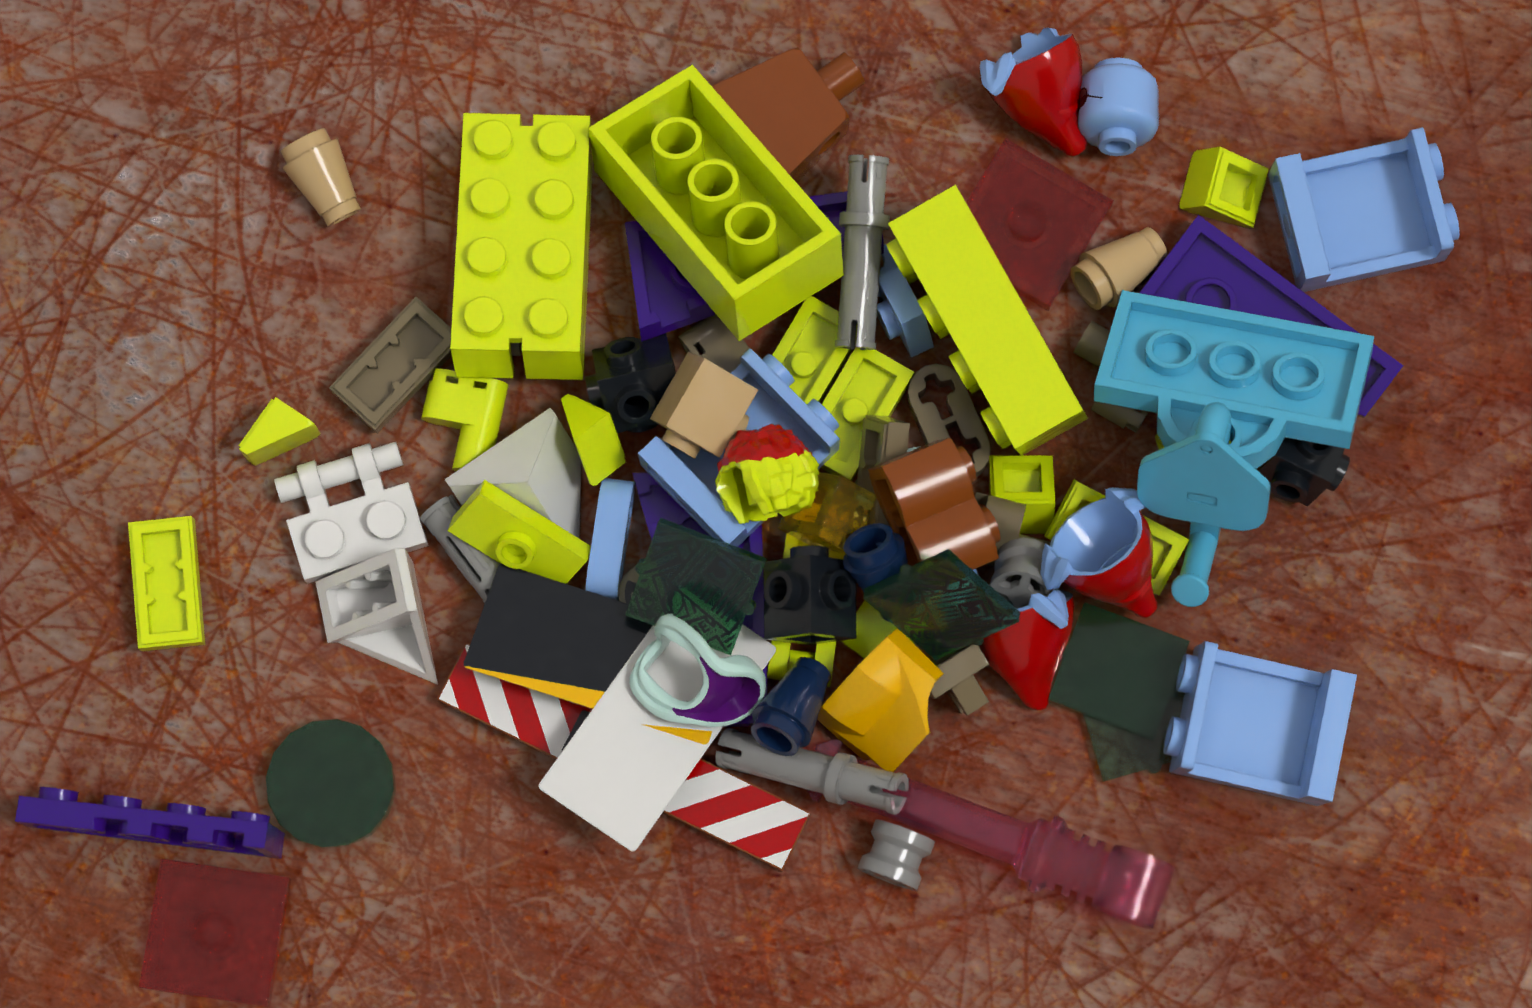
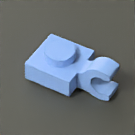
[877,244,934,357]

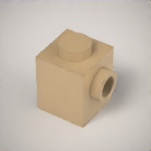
[650,352,758,459]

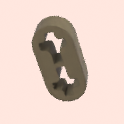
[907,364,991,478]

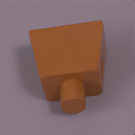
[712,48,865,183]

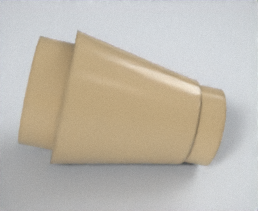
[280,128,361,227]
[1071,227,1168,310]

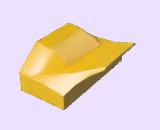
[817,628,944,772]

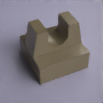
[929,640,989,716]

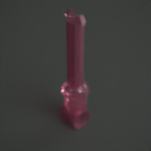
[807,739,1176,930]

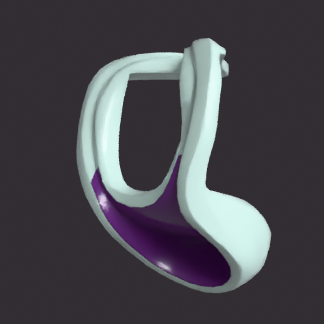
[629,613,766,727]

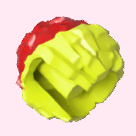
[715,424,819,524]

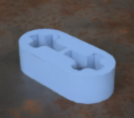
[586,478,635,600]

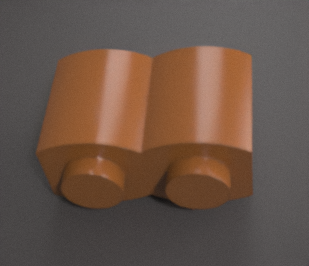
[868,437,1000,589]

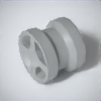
[988,537,1054,612]
[857,819,935,891]

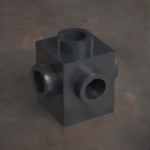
[585,333,676,433]
[1256,437,1350,507]
[764,546,856,645]

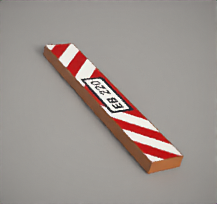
[437,643,811,872]

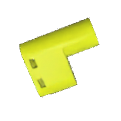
[421,368,509,471]

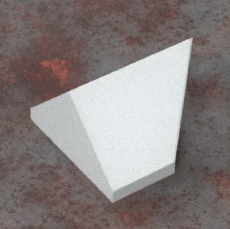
[445,408,581,539]
[315,548,438,685]

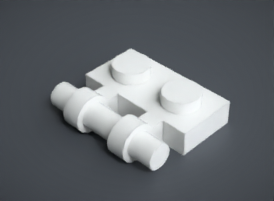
[274,442,429,584]

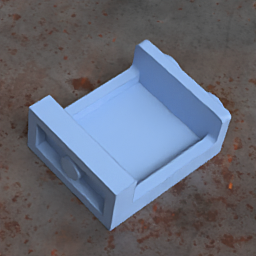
[1268,127,1460,292]
[638,348,840,553]
[1163,641,1357,806]

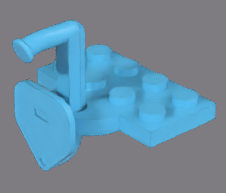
[1094,290,1374,607]

